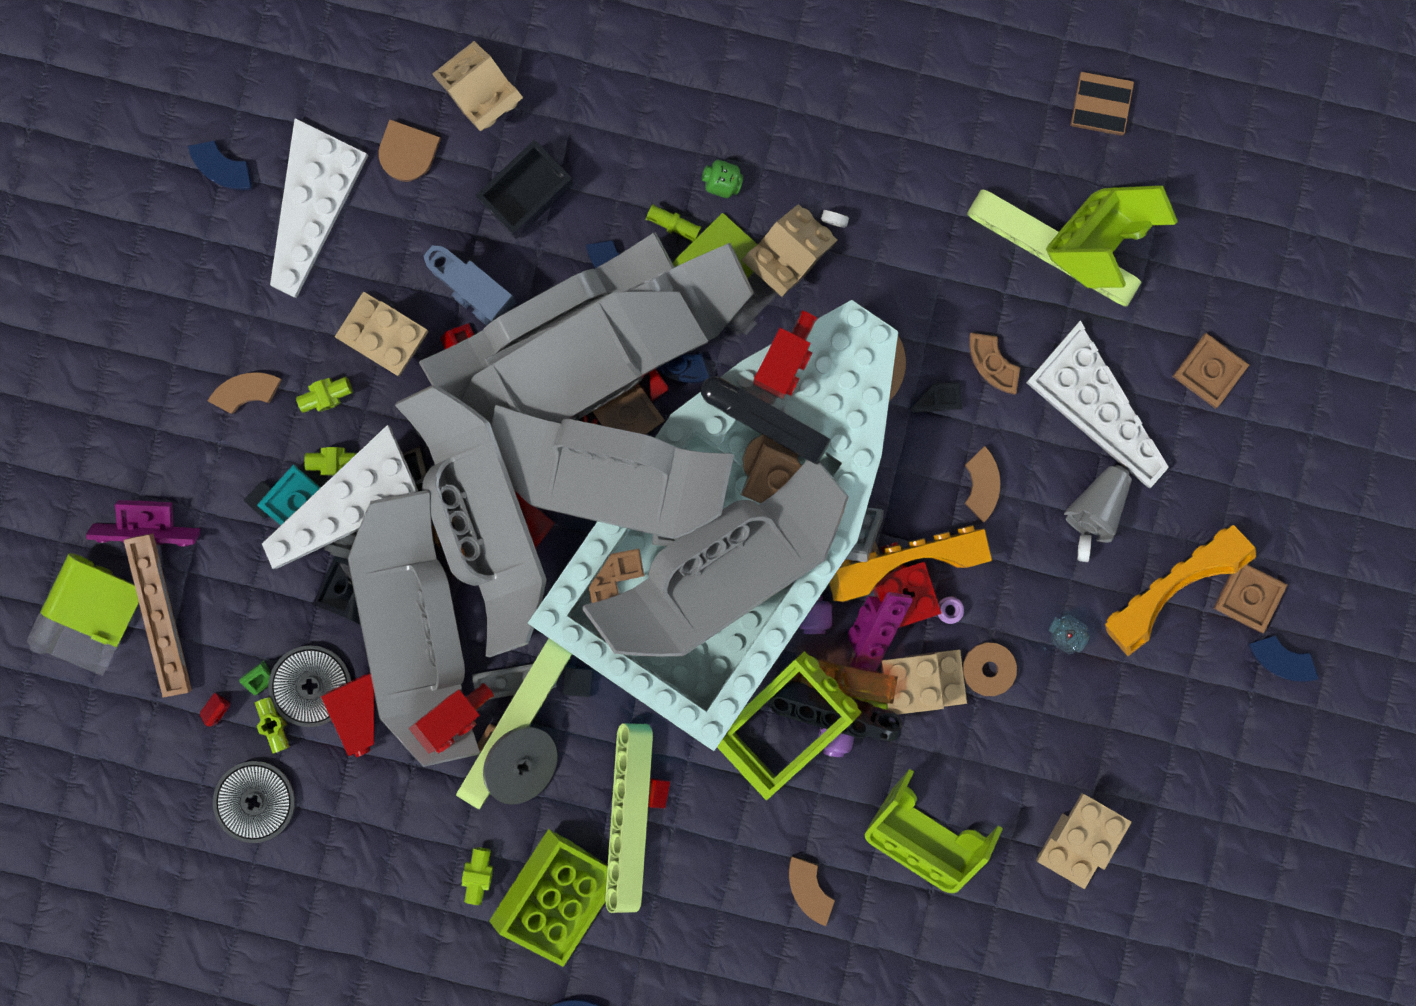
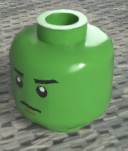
[701,160,743,199]

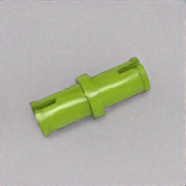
[645,204,701,242]

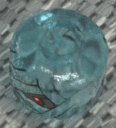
[1048,614,1090,655]

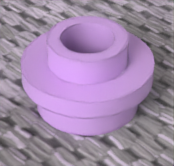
[938,597,964,624]

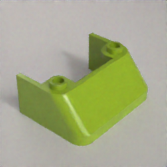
[1046,186,1178,289]
[865,769,1003,893]

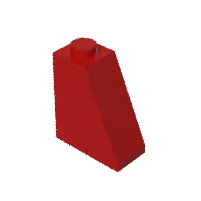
[321,672,374,757]

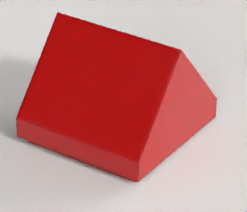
[648,778,670,808]

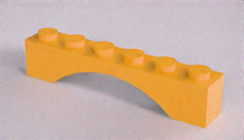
[829,525,992,601]
[1105,525,1256,656]

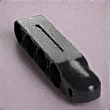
[701,376,832,465]
[769,681,902,742]

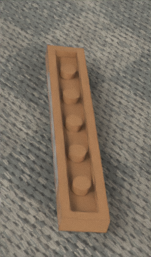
[124,533,192,697]

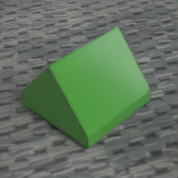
[239,660,272,696]

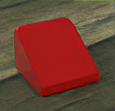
[440,323,474,349]
[650,369,669,403]
[200,693,231,727]

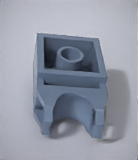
[424,245,517,326]

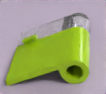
[672,213,778,336]
[26,553,139,676]

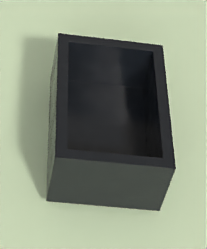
[476,139,574,239]

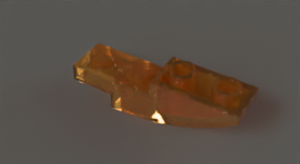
[793,654,898,704]

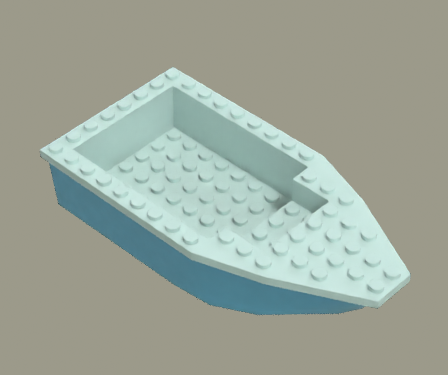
[528,300,898,751]

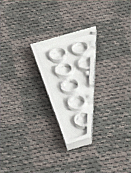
[270,119,368,298]
[1026,321,1169,488]
[262,425,419,569]

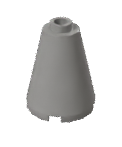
[1064,465,1132,543]

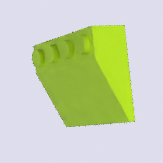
[489,829,608,967]

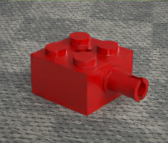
[753,310,818,400]
[873,542,942,628]
[409,683,494,754]

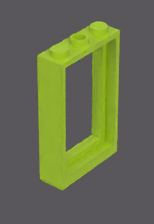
[717,651,862,801]

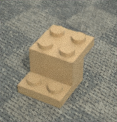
[432,41,523,131]
[742,204,838,297]
[335,291,428,377]
[881,649,967,714]
[1036,793,1131,889]

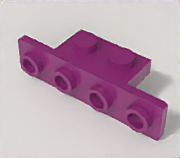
[86,500,200,546]
[846,592,912,681]

